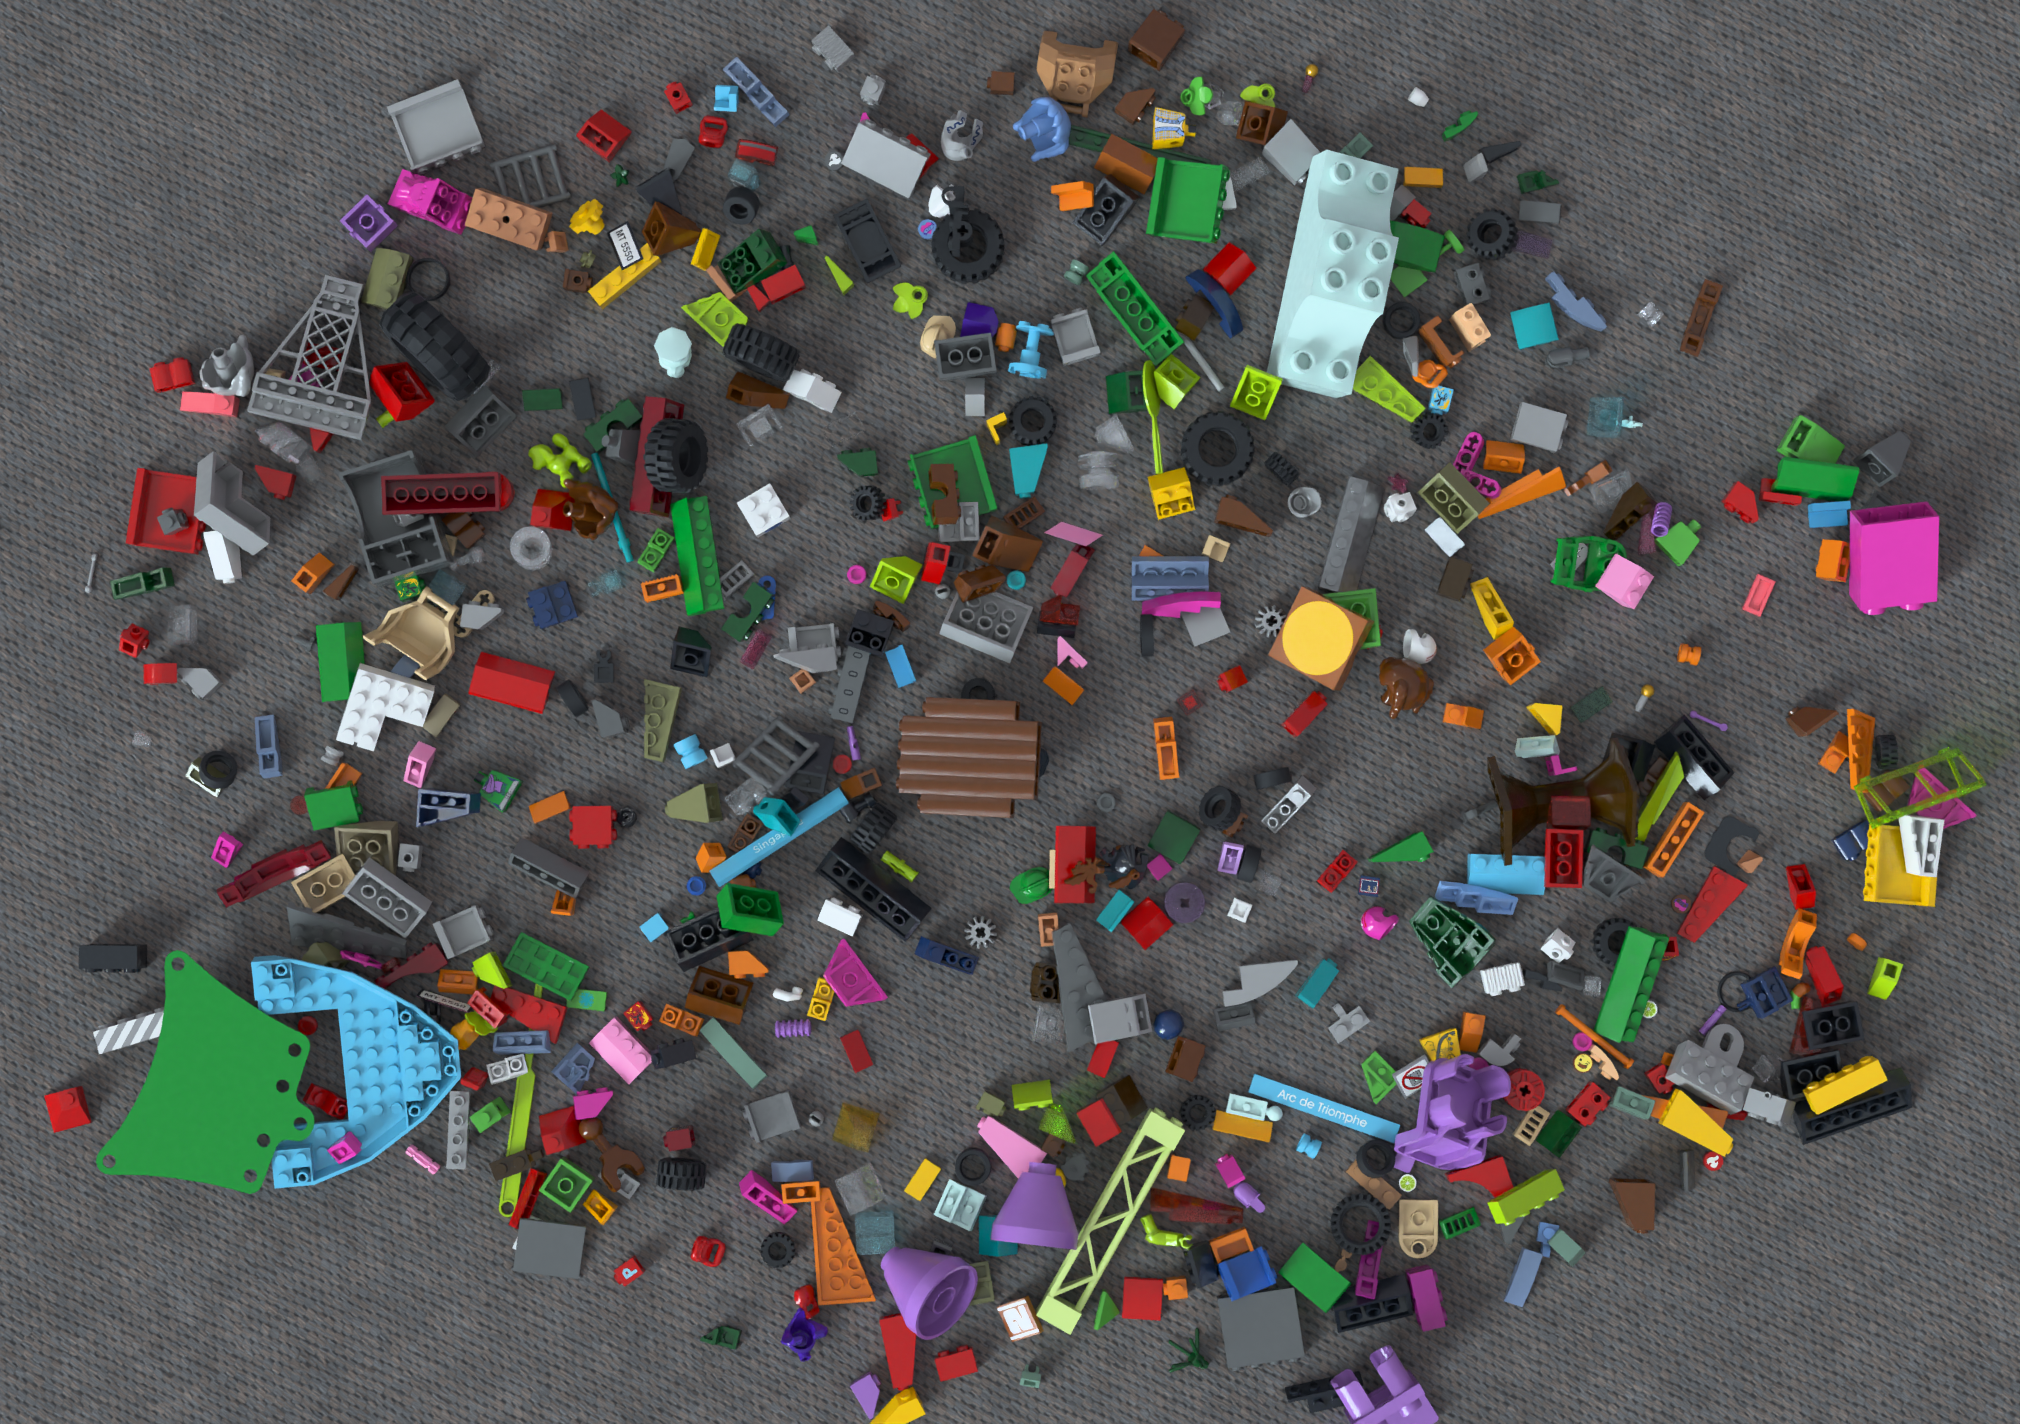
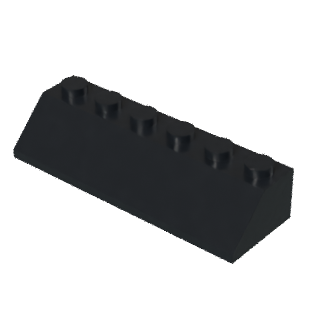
[815,837,932,942]
[1792,1067,1912,1145]

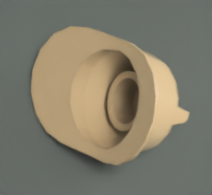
[920,316,956,358]

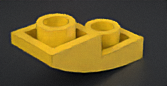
[807,977,834,1021]

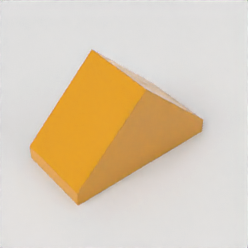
[583,1189,618,1225]

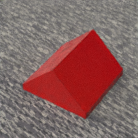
[1203,242,1257,296]
[1120,896,1173,950]
[1076,1098,1122,1147]

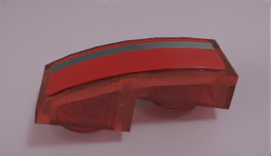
[735,139,778,167]

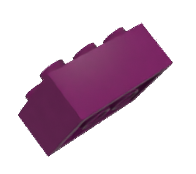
[1405,1264,1448,1332]

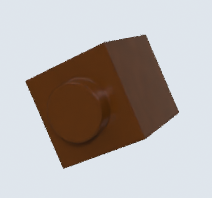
[987,71,1015,95]

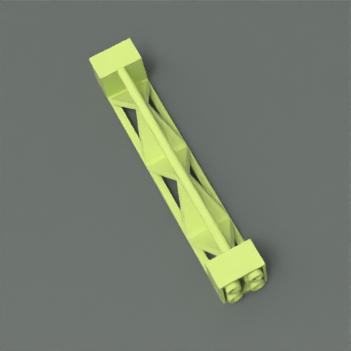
[1036,1107,1185,1334]

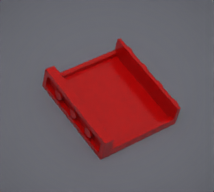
[126,468,206,555]

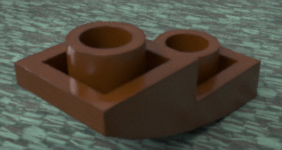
[873,601,910,632]
[727,813,764,853]

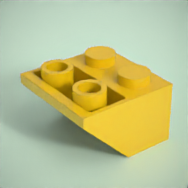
[1147,467,1195,520]

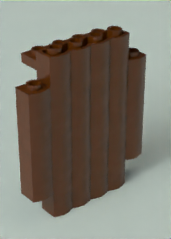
[896,697,1042,818]

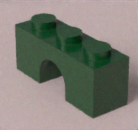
[583,399,643,454]
[721,581,775,642]
[1584,827,1649,869]

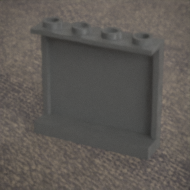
[1216,1285,1305,1371]

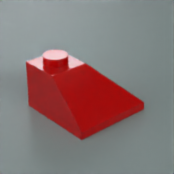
[530,489,575,531]
[44,1086,92,1133]
[539,1106,587,1155]

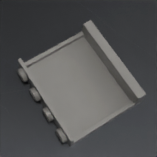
[387,79,485,175]

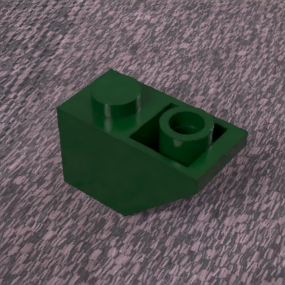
[837,448,879,477]

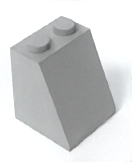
[1262,119,1320,185]

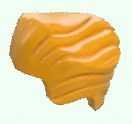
[450,1019,480,1050]

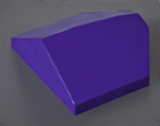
[960,302,999,337]

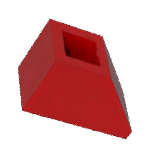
[1721,481,1759,524]
[921,542,951,584]
[1217,665,1248,693]

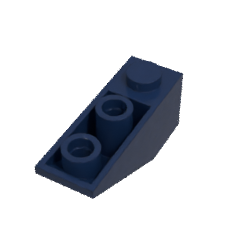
[914,936,979,975]

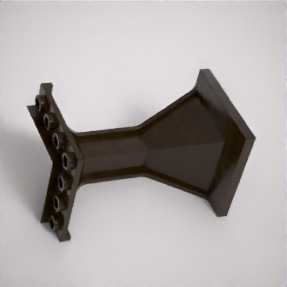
[1487,738,1640,866]

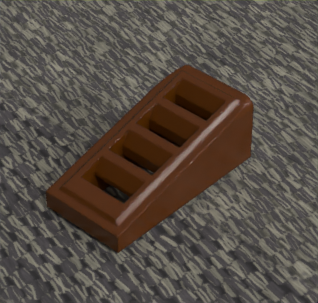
[1003,496,1045,529]
[323,564,359,601]

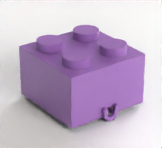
[340,195,398,252]

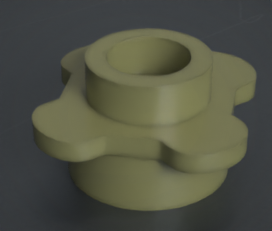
[579,250,596,269]

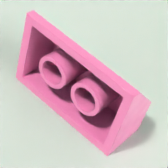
[589,1016,652,1084]

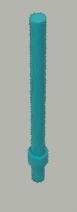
[591,452,634,563]

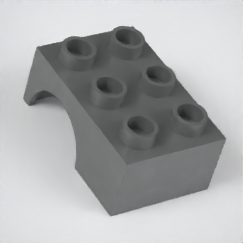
[338,450,455,588]

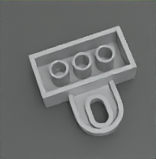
[1665,1024,1754,1115]

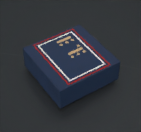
[1358,875,1380,897]

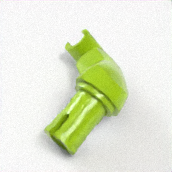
[1140,1214,1193,1249]

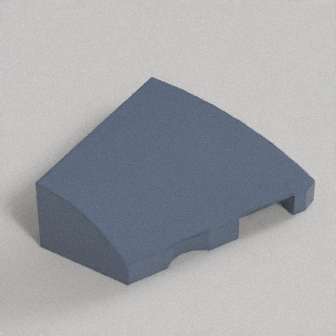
[551,1043,595,1094]

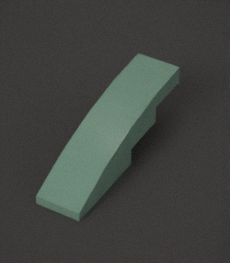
[700,1017,767,1089]

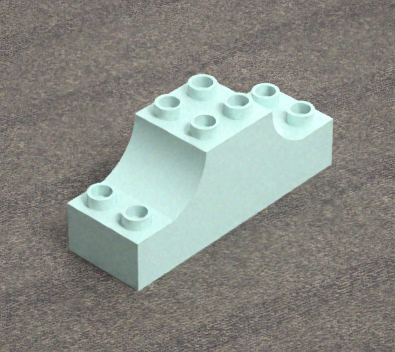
[1267,150,1399,398]

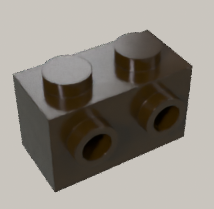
[1175,294,1214,341]
[1436,557,1474,602]

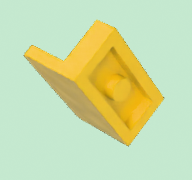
[986,412,1007,446]

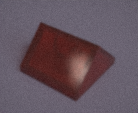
[1546,796,1591,830]

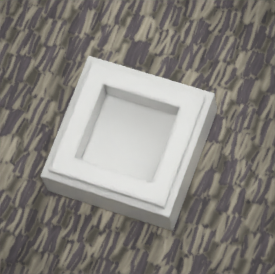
[1227,898,1252,923]

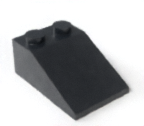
[1072,174,1140,246]
[1802,1001,1865,1050]

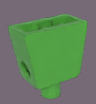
[1653,519,1701,566]
[469,1097,511,1133]

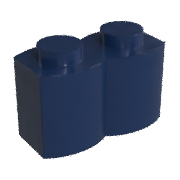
[1831,820,1869,861]

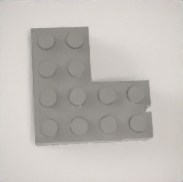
[194,451,270,555]

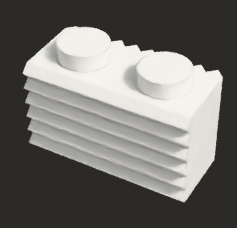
[1480,962,1525,996]

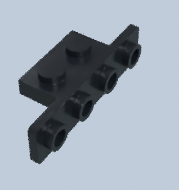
[1285,1371,1364,1413]

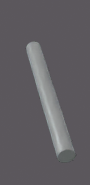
[1175,329,1225,392]

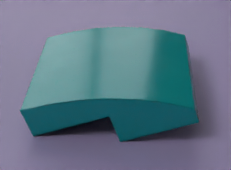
[1510,303,1559,350]

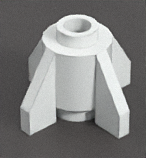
[928,184,955,218]

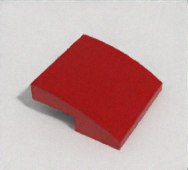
[1122,1277,1163,1321]

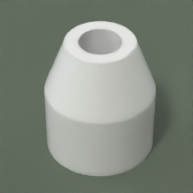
[1408,87,1429,107]

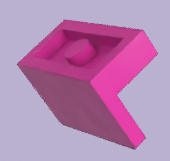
[1545,755,1577,776]

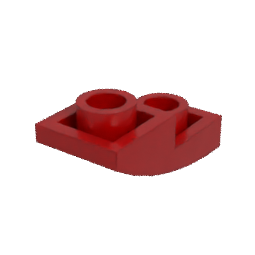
[1316,850,1357,893]

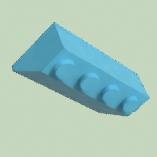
[1467,854,1545,895]

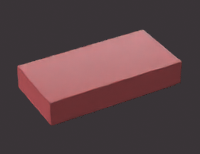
[1742,574,1776,617]

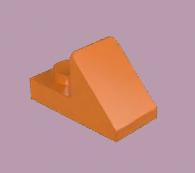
[1443,703,1484,729]
[1818,731,1849,774]

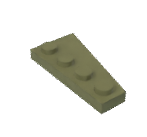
[644,679,682,762]

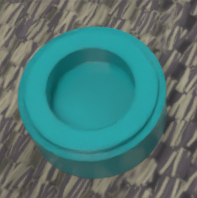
[1007,570,1026,590]

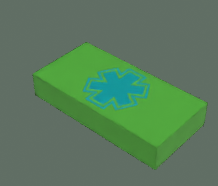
[566,989,607,1011]

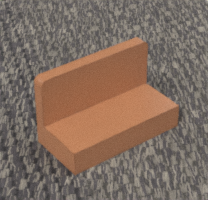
[706,265,747,302]

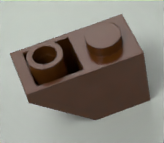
[1115,88,1156,125]
[840,768,883,800]

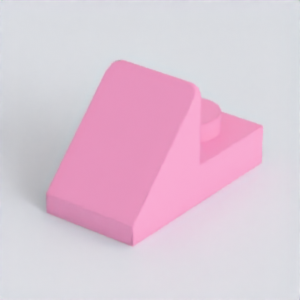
[1057,636,1088,669]

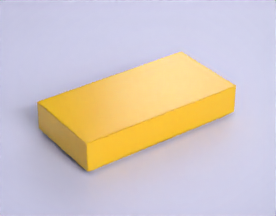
[691,228,720,271]
[904,1158,941,1201]

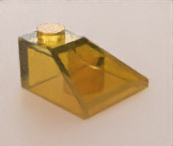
[832,1103,880,1152]

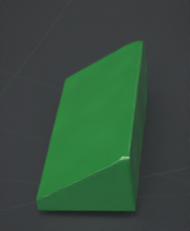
[794,225,819,246]

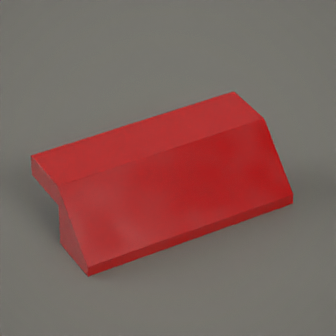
[469,652,555,714]
[1054,826,1096,903]

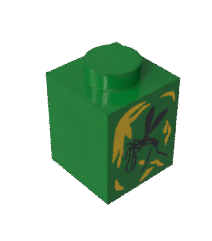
[395,575,426,602]

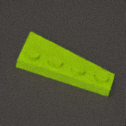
[1353,356,1426,423]

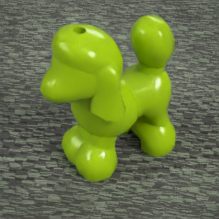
[528,433,592,489]

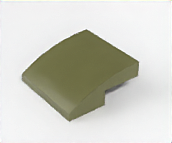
[969,1261,995,1306]

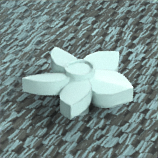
[1620,416,1643,428]

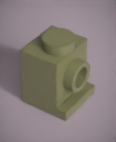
[975,1090,1006,1117]

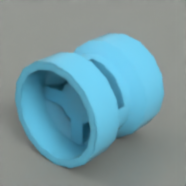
[1296,1133,1322,1159]

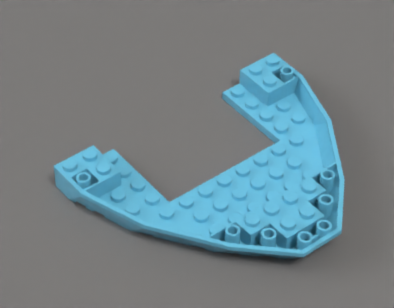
[251,955,461,1188]

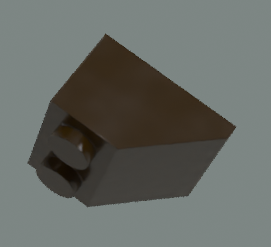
[1096,1075,1148,1126]

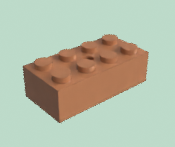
[465,188,553,251]

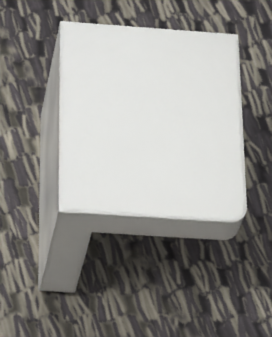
[710,743,736,768]

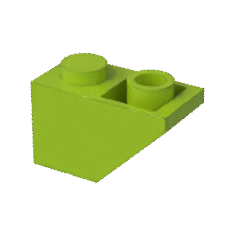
[1867,957,1903,1000]

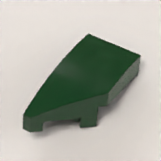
[700,1325,742,1350]

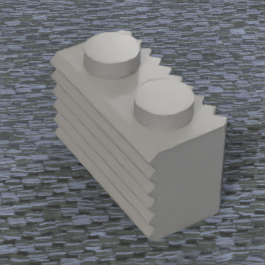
[812,25,855,72]

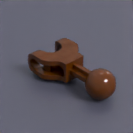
[579,1117,645,1192]

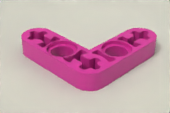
[1453,432,1502,499]

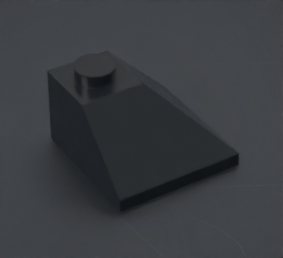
[670,626,712,678]

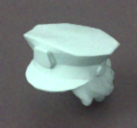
[654,327,692,378]

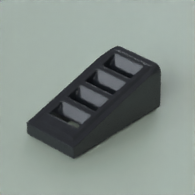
[1479,141,1522,165]

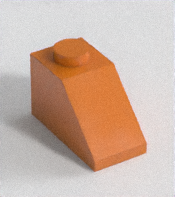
[1459,1012,1485,1053]
[781,1181,821,1204]

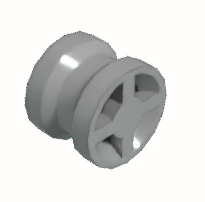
[321,745,344,767]

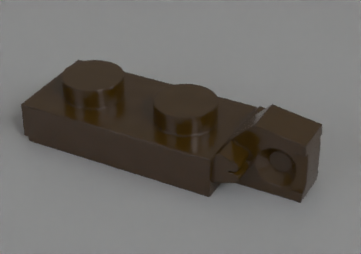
[489,1149,544,1181]

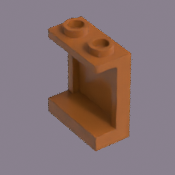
[1418,316,1464,369]

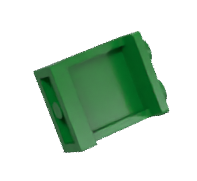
[304,780,363,830]

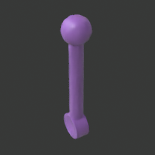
[1690,711,1728,731]

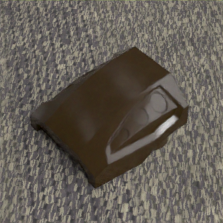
[1030,962,1061,1004]

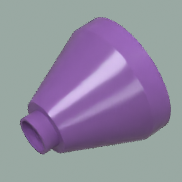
[991,1162,1079,1250]
[881,1247,978,1340]

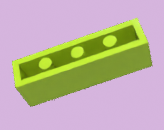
[1487,1169,1565,1225]

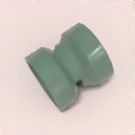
[1064,259,1089,286]

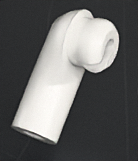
[773,987,803,1002]

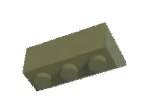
[361,248,414,310]

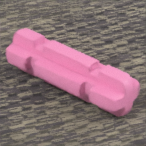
[406,1145,440,1174]

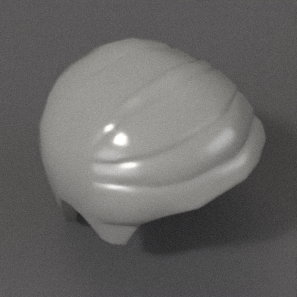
[1288,487,1322,518]

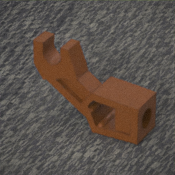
[1564,460,1613,496]

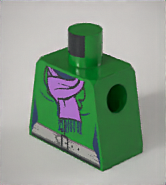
[474,770,523,813]

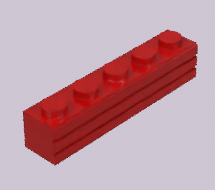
[508,1168,547,1229]

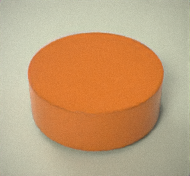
[1847,933,1867,951]

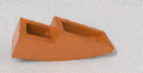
[1153,717,1179,780]

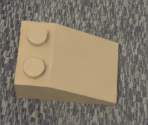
[291,854,355,913]

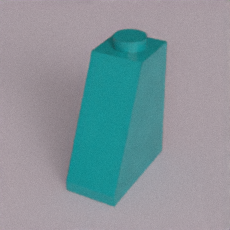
[1009,443,1048,499]
[1295,958,1339,1008]

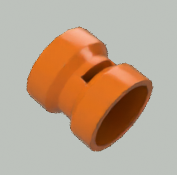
[1677,643,1701,666]

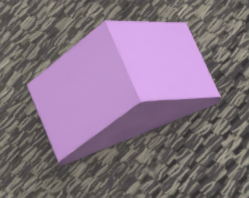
[1218,842,1244,875]

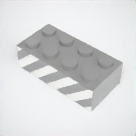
[93,1007,164,1054]

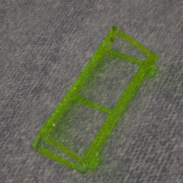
[1854,747,1987,829]

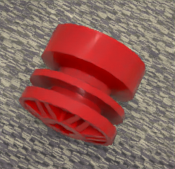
[1503,1068,1545,1111]

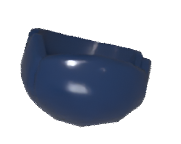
[1153,1009,1184,1040]

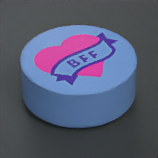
[918,219,936,240]

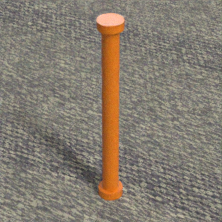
[1555,1004,1634,1069]

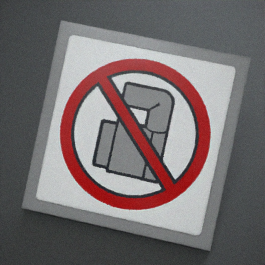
[1392,1054,1429,1099]

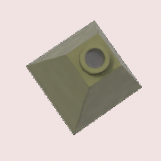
[665,783,723,823]

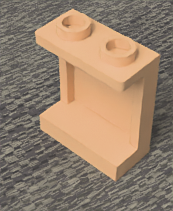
[1449,303,1491,352]

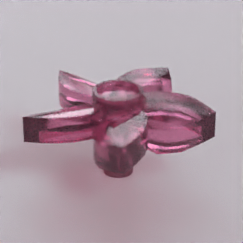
[1387,473,1409,493]

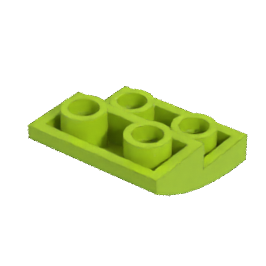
[1012,1079,1053,1110]

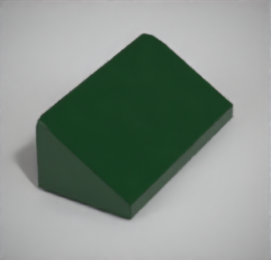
[522,388,563,411]

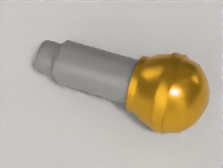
[1635,684,1655,713]

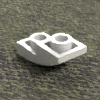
[486,1054,528,1085]

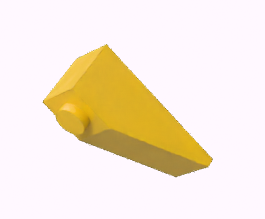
[1470,577,1514,640]
[870,1387,926,1424]

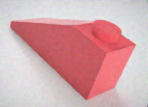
[180,391,240,417]

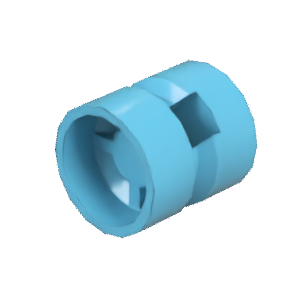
[674,734,708,769]

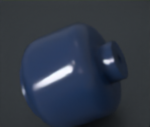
[742,862,762,879]

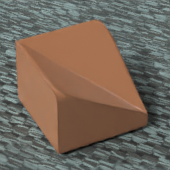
[789,669,817,694]
[1736,850,1763,873]

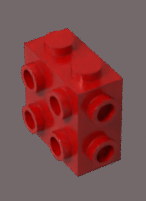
[569,806,617,849]

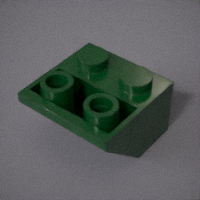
[1106,370,1147,414]

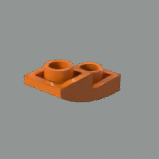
[659,1004,704,1037]

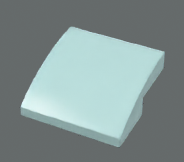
[934,1179,987,1231]

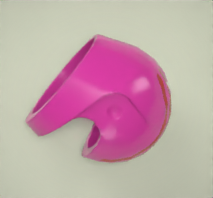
[1361,906,1399,940]

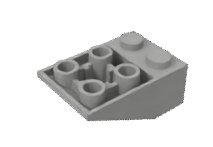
[1088,994,1152,1044]

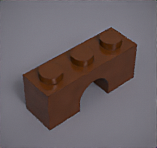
[928,464,961,525]

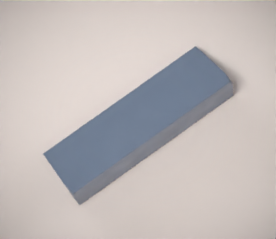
[493,1030,551,1055]

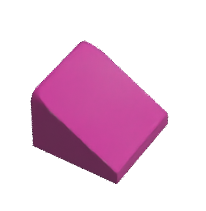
[1147,854,1172,881]

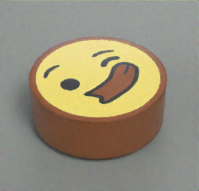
[1573,1053,1593,1073]

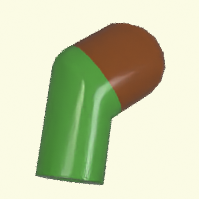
[1790,982,1810,1009]

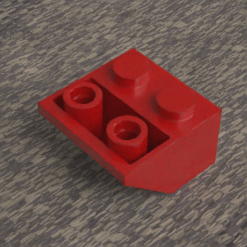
[576,109,632,163]

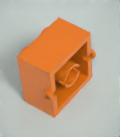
[1483,627,1541,685]

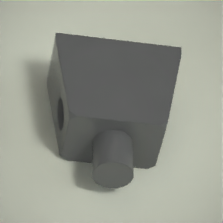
[602,429,641,466]

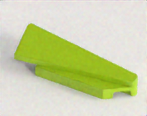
[1635,752,1684,841]

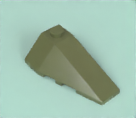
[302,942,350,970]

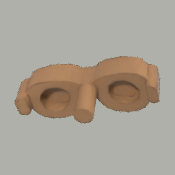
[1335,1249,1352,1272]

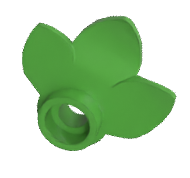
[1180,77,1213,116]

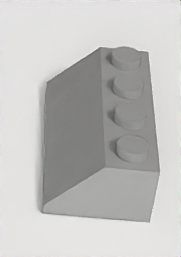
[342,857,432,938]

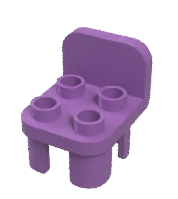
[1394,1054,1511,1170]

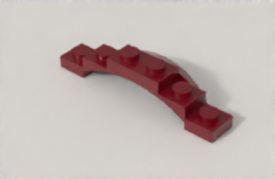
[217,840,331,907]

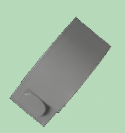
[1477,1033,1521,1066]

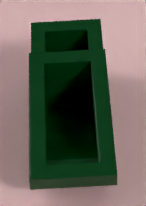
[110,568,175,600]

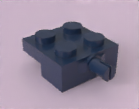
[1737,966,1793,1019]

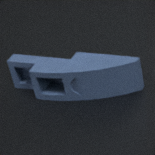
[1545,271,1607,332]

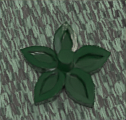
[610,164,629,187]

